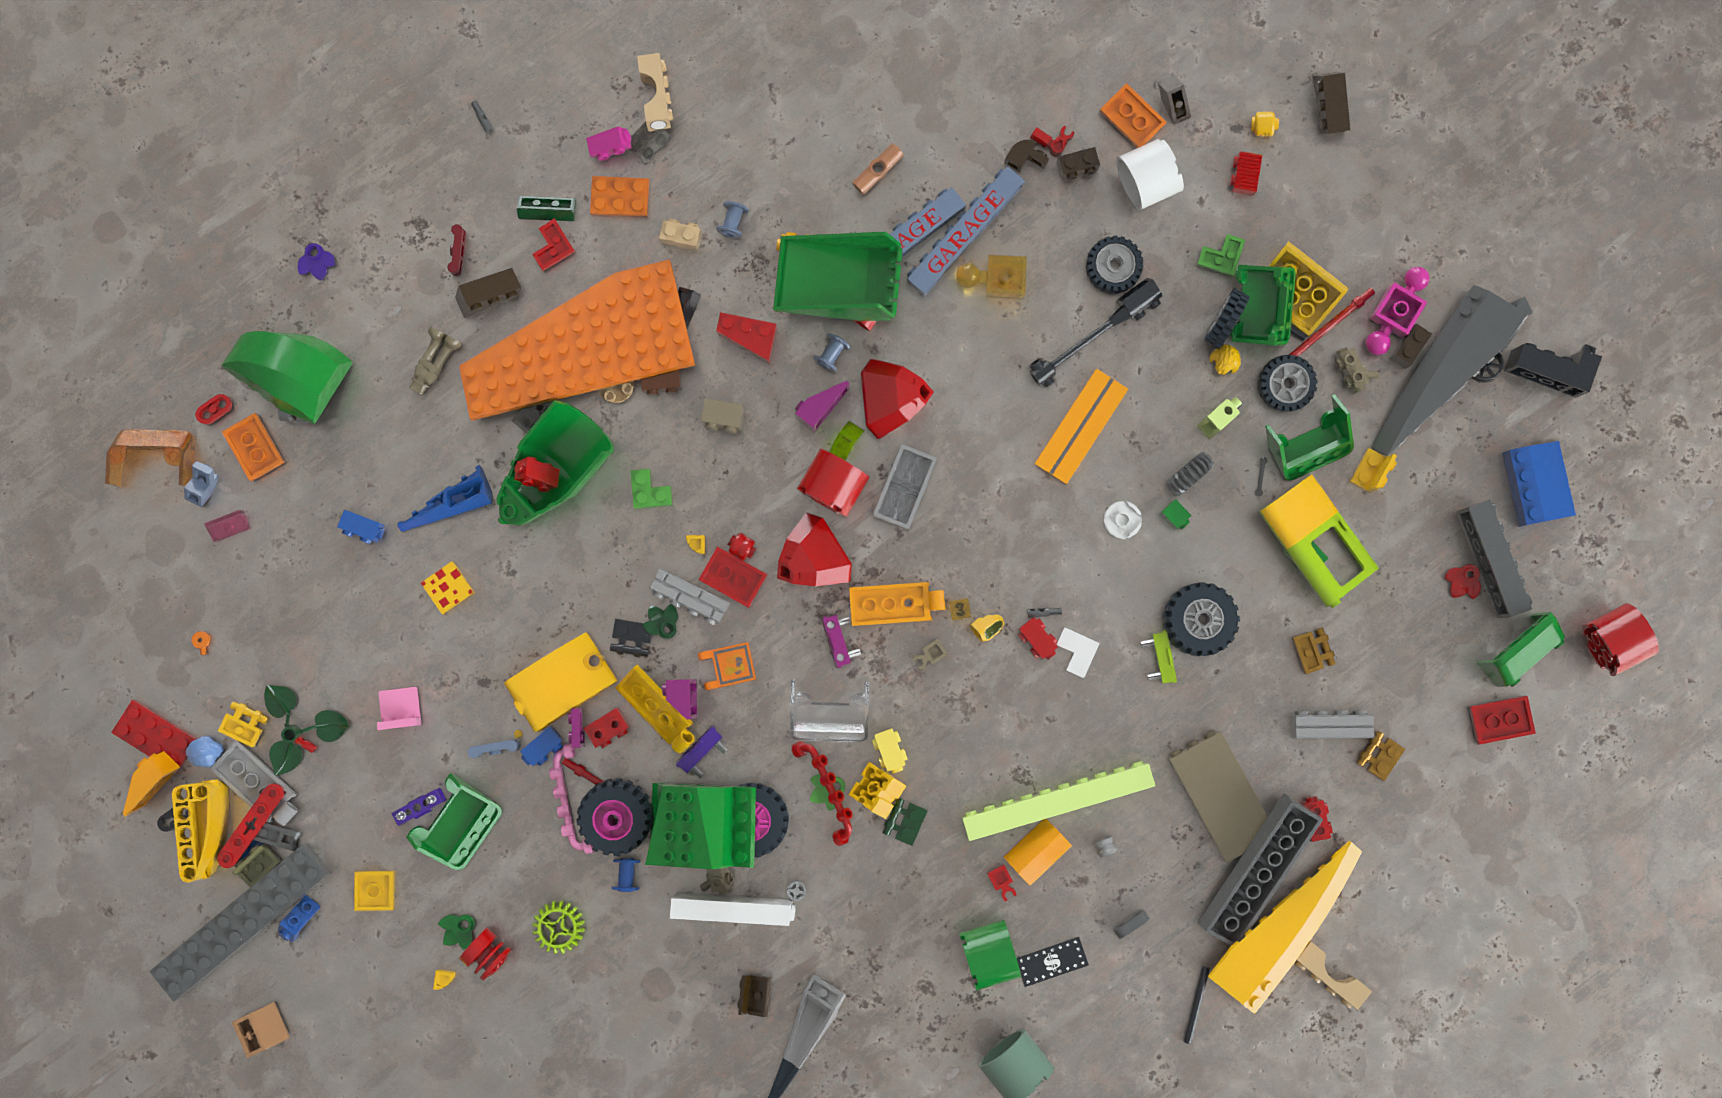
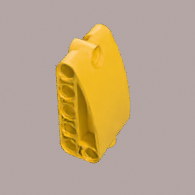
[504,632,618,732]
[172,779,229,883]

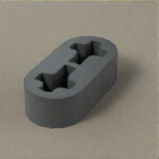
[1114,910,1150,939]

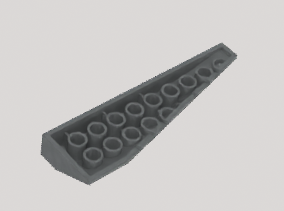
[1372,284,1528,456]

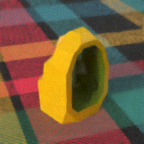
[970,614,1004,642]

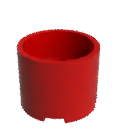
[796,449,870,518]
[1582,603,1659,676]

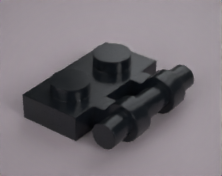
[610,619,652,658]

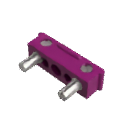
[821,615,861,669]

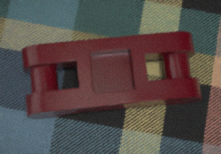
[447,224,466,277]

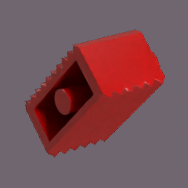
[1229,151,1263,196]

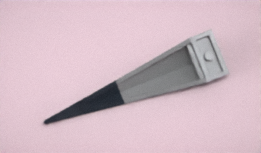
[768,975,846,1098]

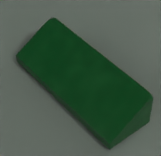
[517,196,576,221]

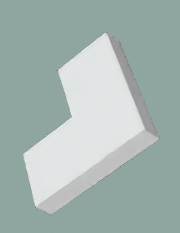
[1056,627,1100,678]

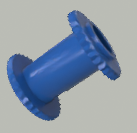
[612,858,641,892]

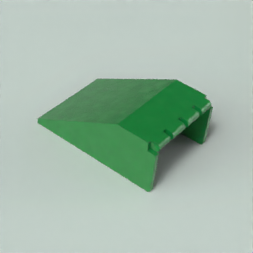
[773,232,903,321]

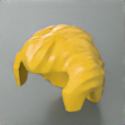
[1209,344,1241,375]

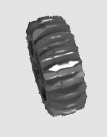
[1166,452,1215,496]

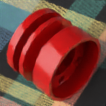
[459,927,512,981]

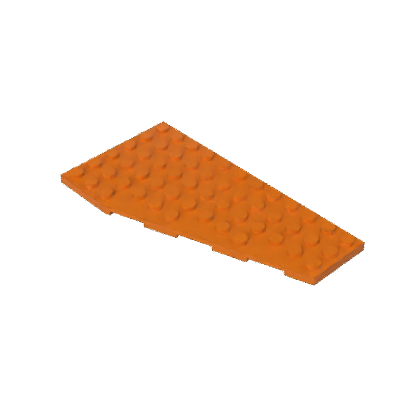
[459,259,695,421]

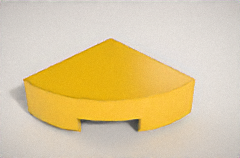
[686,535,705,554]
[433,969,456,990]

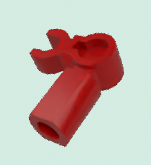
[1030,126,1075,157]

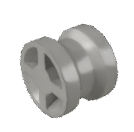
[1094,836,1118,858]
[787,880,806,901]

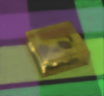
[949,598,971,621]

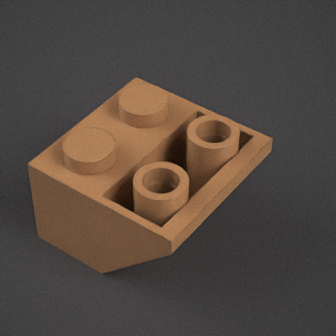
[232,1002,290,1058]

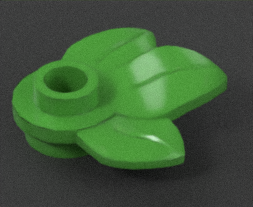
[810,774,845,811]

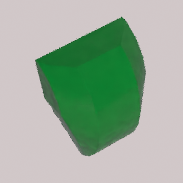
[221,331,352,424]

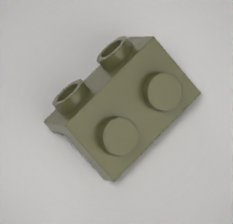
[232,844,281,887]

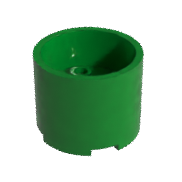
[959,920,1021,991]

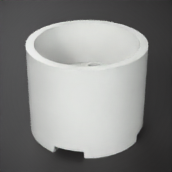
[1116,139,1184,210]

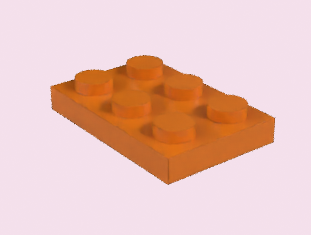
[1099,83,1167,148]
[590,176,649,217]
[222,413,285,482]

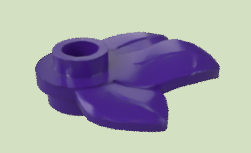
[298,243,335,281]

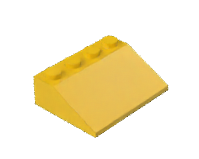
[1269,241,1348,336]

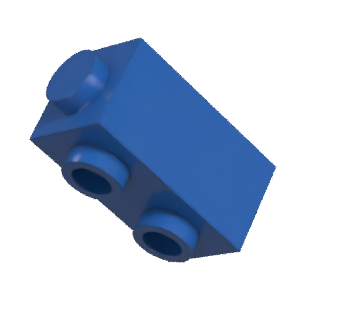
[337,510,385,544]
[520,726,565,766]

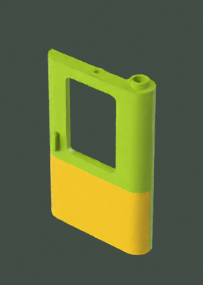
[1259,474,1379,608]

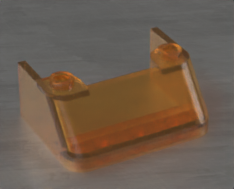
[105,429,195,487]

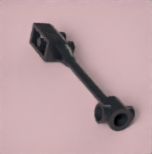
[1029,278,1163,387]

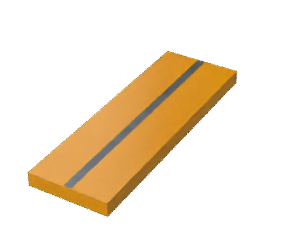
[1035,368,1128,485]

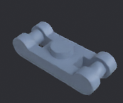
[468,740,521,758]

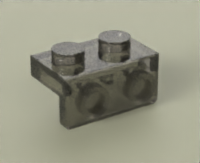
[629,121,671,164]

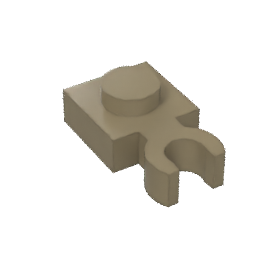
[912,639,948,670]

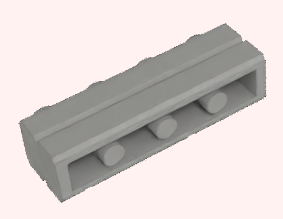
[650,569,730,625]
[1292,711,1374,739]

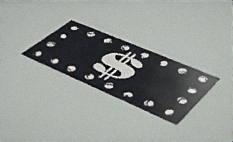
[1017,937,1089,987]

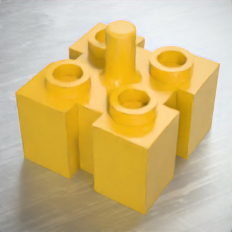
[848,762,906,819]

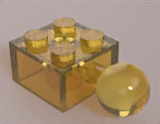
[956,255,1027,299]

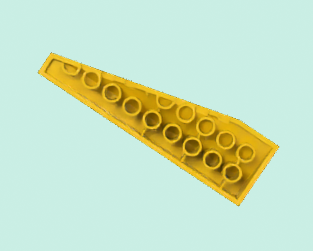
[1208,841,1362,1014]

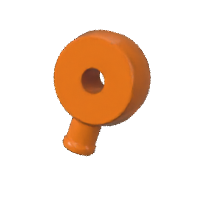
[191,631,211,655]

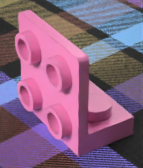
[377,687,422,730]

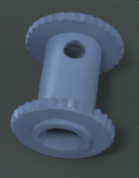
[716,201,749,238]
[813,333,850,372]

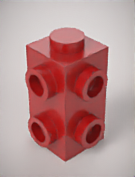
[514,457,560,492]
[1018,617,1058,660]
[1300,796,1333,842]

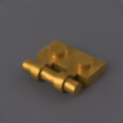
[1292,627,1336,674]
[1357,731,1406,781]

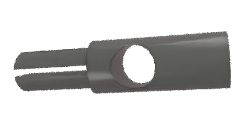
[471,101,493,133]
[1027,608,1062,618]

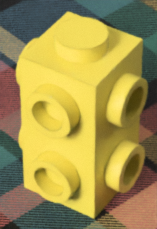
[872,728,908,774]

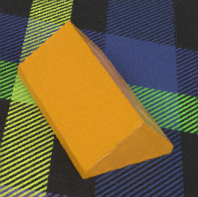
[1003,819,1072,885]

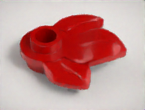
[1444,564,1481,599]

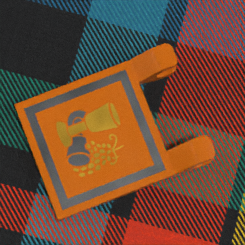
[698,642,756,690]

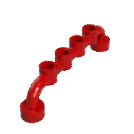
[791,741,853,846]

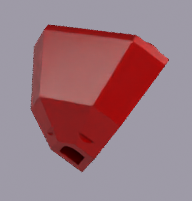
[861,359,934,439]
[777,512,852,586]

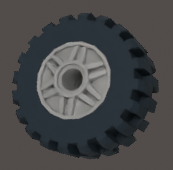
[1162,582,1240,656]

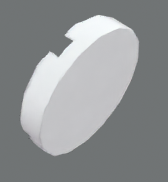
[1103,501,1142,539]

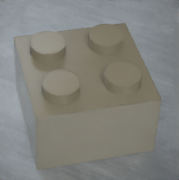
[701,398,745,435]

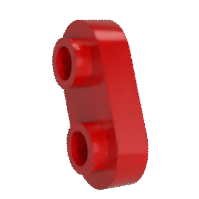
[195,394,233,425]

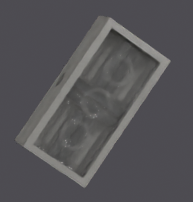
[873,444,937,531]

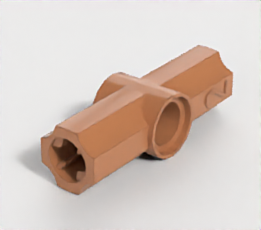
[852,143,904,195]

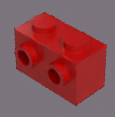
[583,707,630,749]

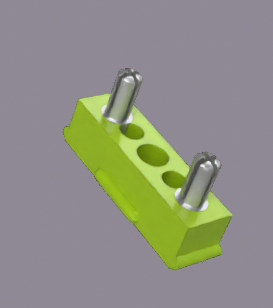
[1141,630,1177,683]

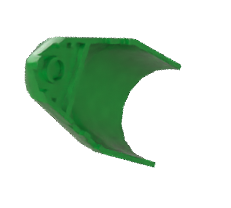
[496,400,614,525]

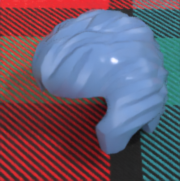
[186,736,225,768]

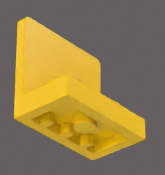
[1349,448,1397,493]

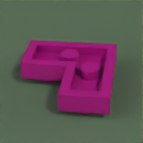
[568,708,585,748]

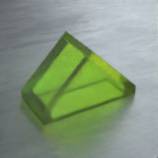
[829,420,865,461]

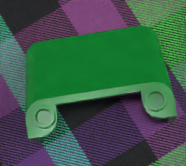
[406,773,502,870]

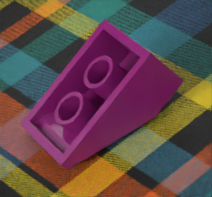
[795,380,850,432]

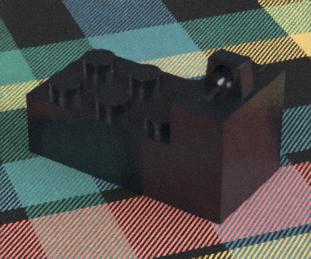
[1504,343,1602,398]

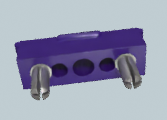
[676,725,727,778]
[391,788,447,826]

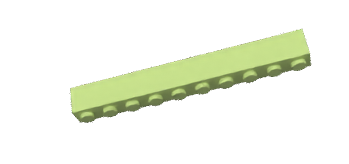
[962,761,1155,841]

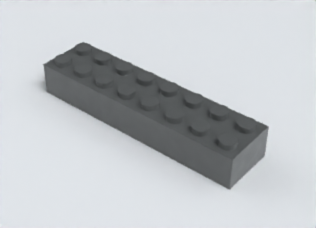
[1198,793,1323,946]

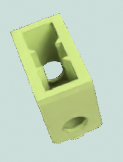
[1197,397,1242,439]

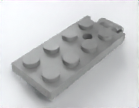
[210,740,298,826]

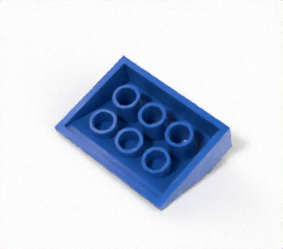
[1502,441,1576,527]

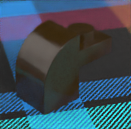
[1004,140,1049,173]

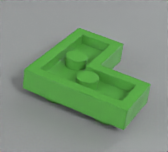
[1197,234,1245,277]
[630,469,672,509]

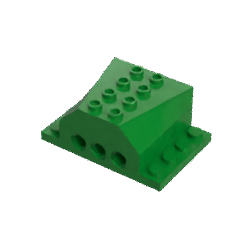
[645,783,756,870]

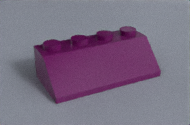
[662,679,697,719]

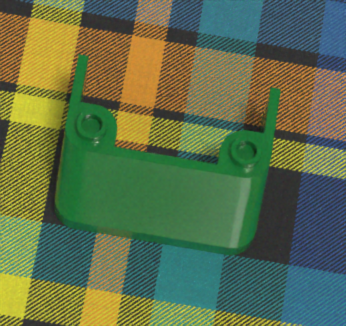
[1265,394,1354,481]
[1477,612,1565,687]

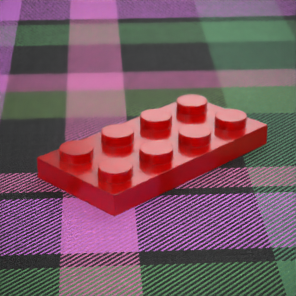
[111,700,196,773]

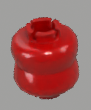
[727,533,757,561]

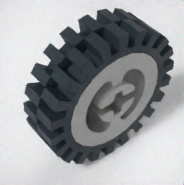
[1204,288,1250,349]

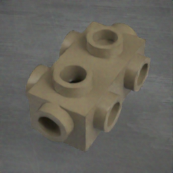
[1335,347,1379,393]
[700,867,733,894]

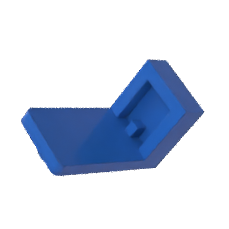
[278,896,320,943]

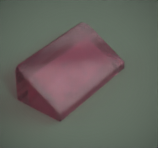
[204,510,251,542]

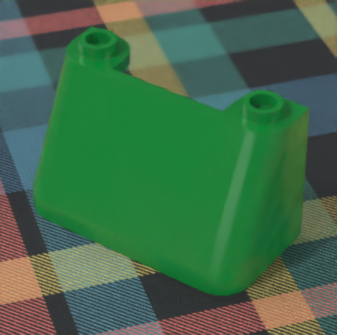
[1230,265,1296,346]

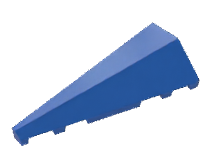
[397,465,492,532]

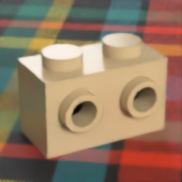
[659,219,702,251]

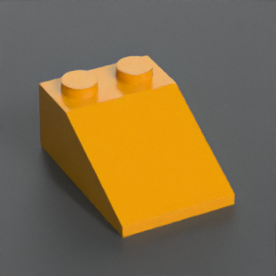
[123,751,181,817]

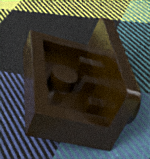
[737,974,772,1017]

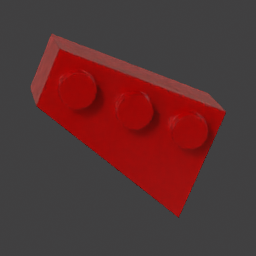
[716,312,777,364]

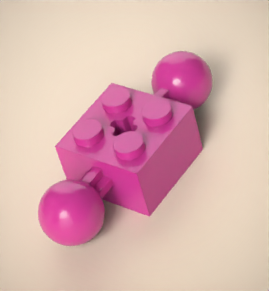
[1366,267,1430,355]

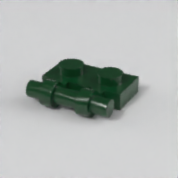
[882,798,928,846]

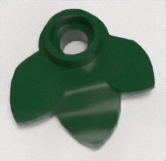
[643,604,678,639]

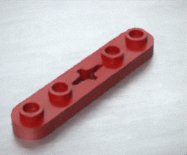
[217,783,285,868]

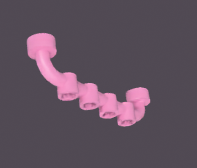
[549,743,595,854]

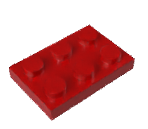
[698,547,767,608]
[1469,696,1536,745]

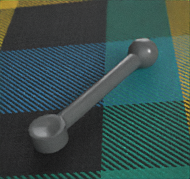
[1255,457,1267,496]

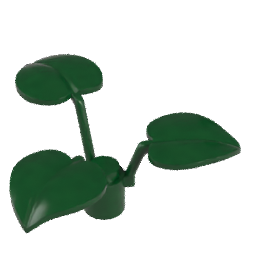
[264,685,349,775]

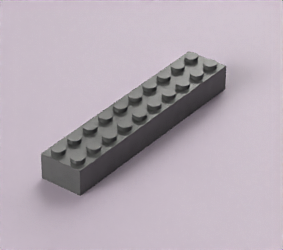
[149,843,332,1002]

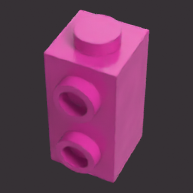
[586,126,632,160]

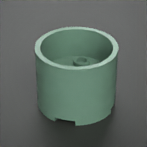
[979,1028,1054,1098]

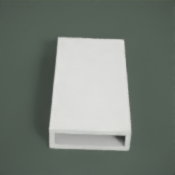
[670,892,796,926]

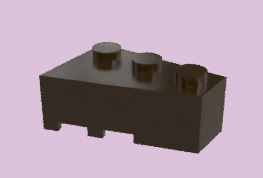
[1312,72,1351,134]
[455,268,521,318]

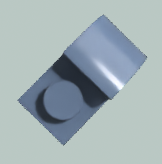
[184,461,218,507]

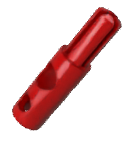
[294,736,317,753]

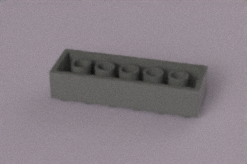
[1457,500,1532,618]

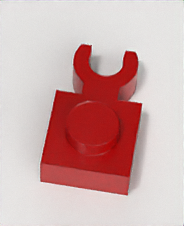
[987,864,1017,902]

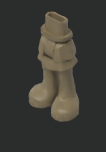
[409,326,462,395]

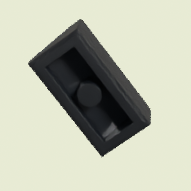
[678,287,701,329]

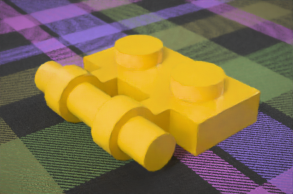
[218,701,269,747]

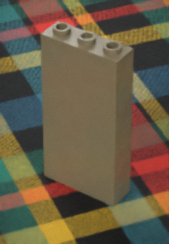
[1167,730,1268,863]

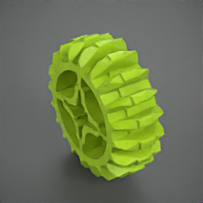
[532,901,585,954]

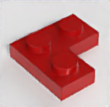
[532,218,575,271]

